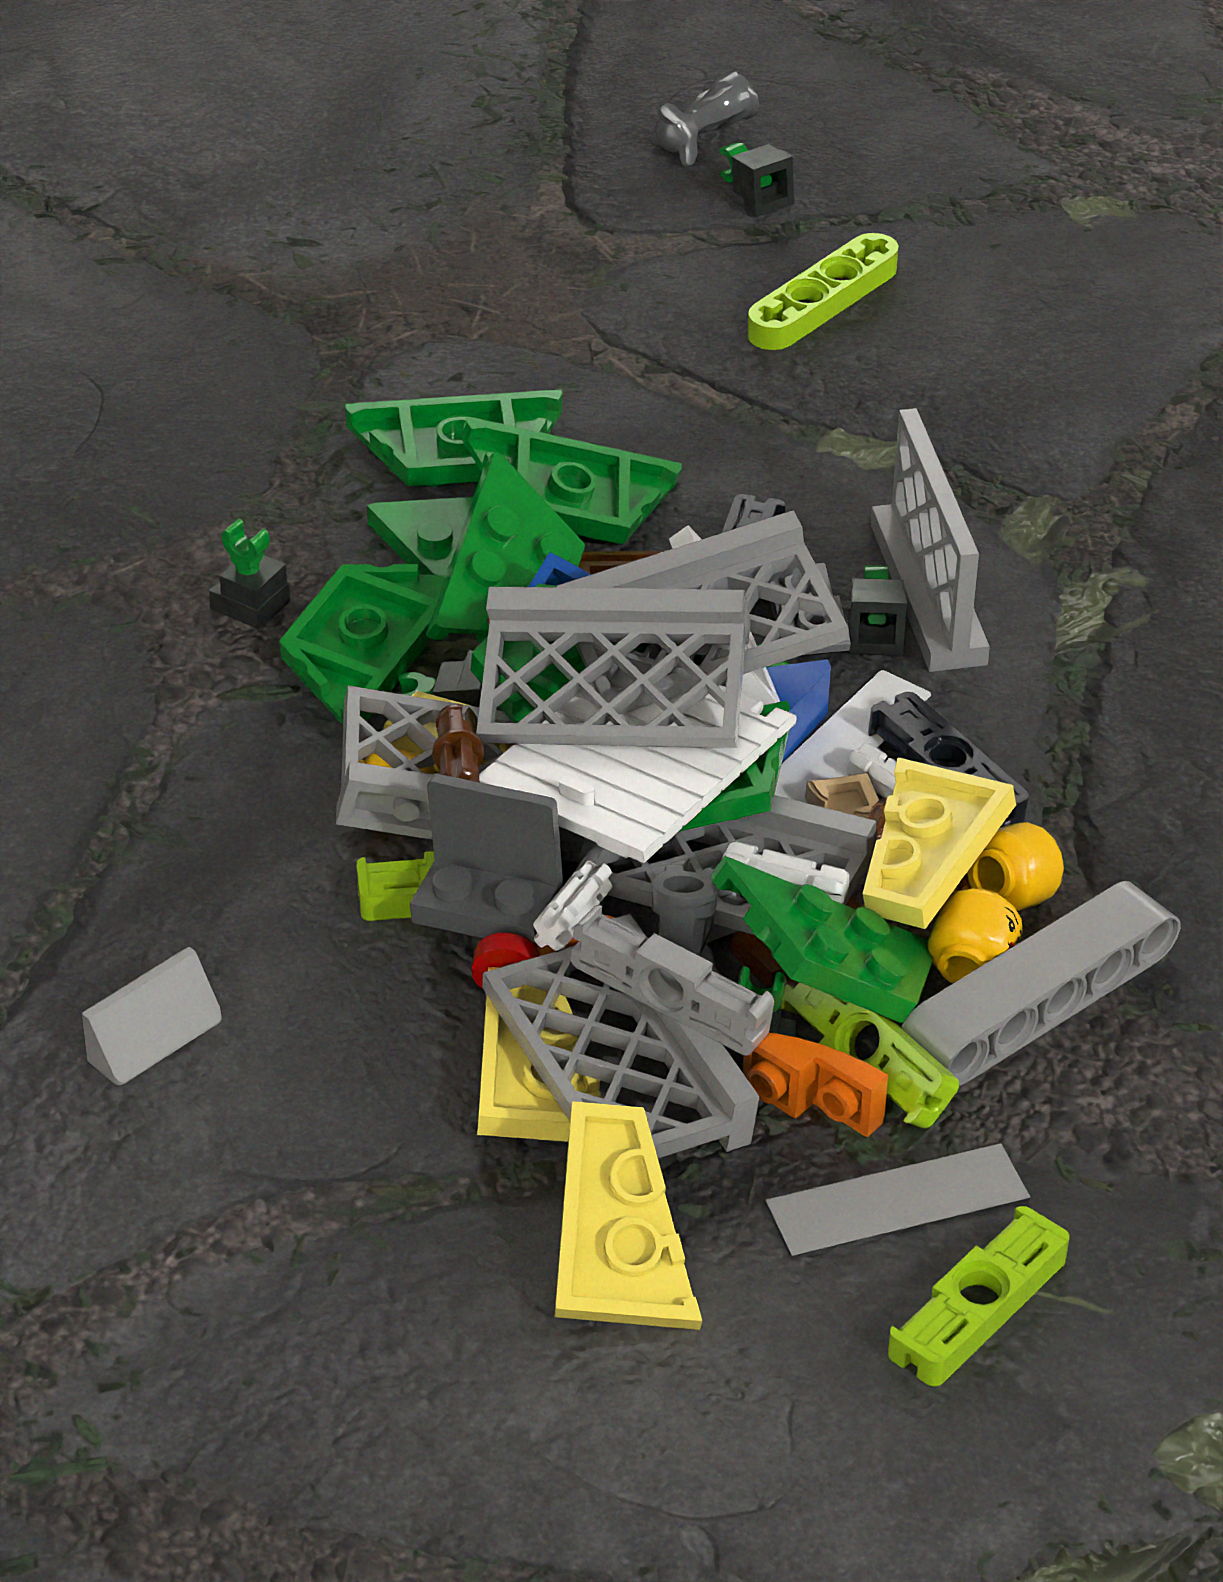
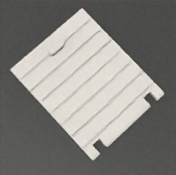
[479,650,797,863]

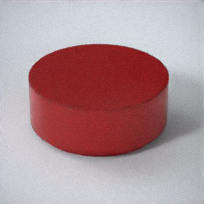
[471,933,540,989]

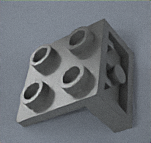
[410,774,563,947]

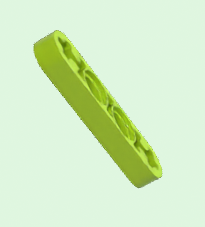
[747,233,899,350]

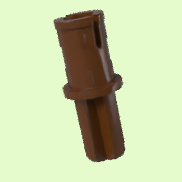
[432,704,485,782]

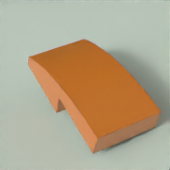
[743,1032,888,1137]

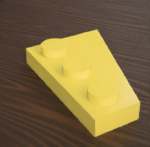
[863,758,1016,929]
[477,967,602,1142]
[554,1101,702,1330]

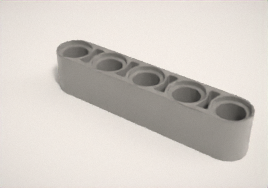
[901,881,1181,1086]

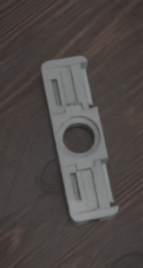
[571,905,774,1055]

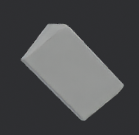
[82,947,222,1085]

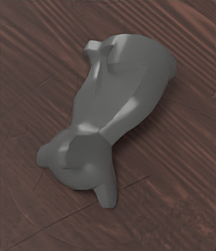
[651,72,760,167]
[652,864,723,985]

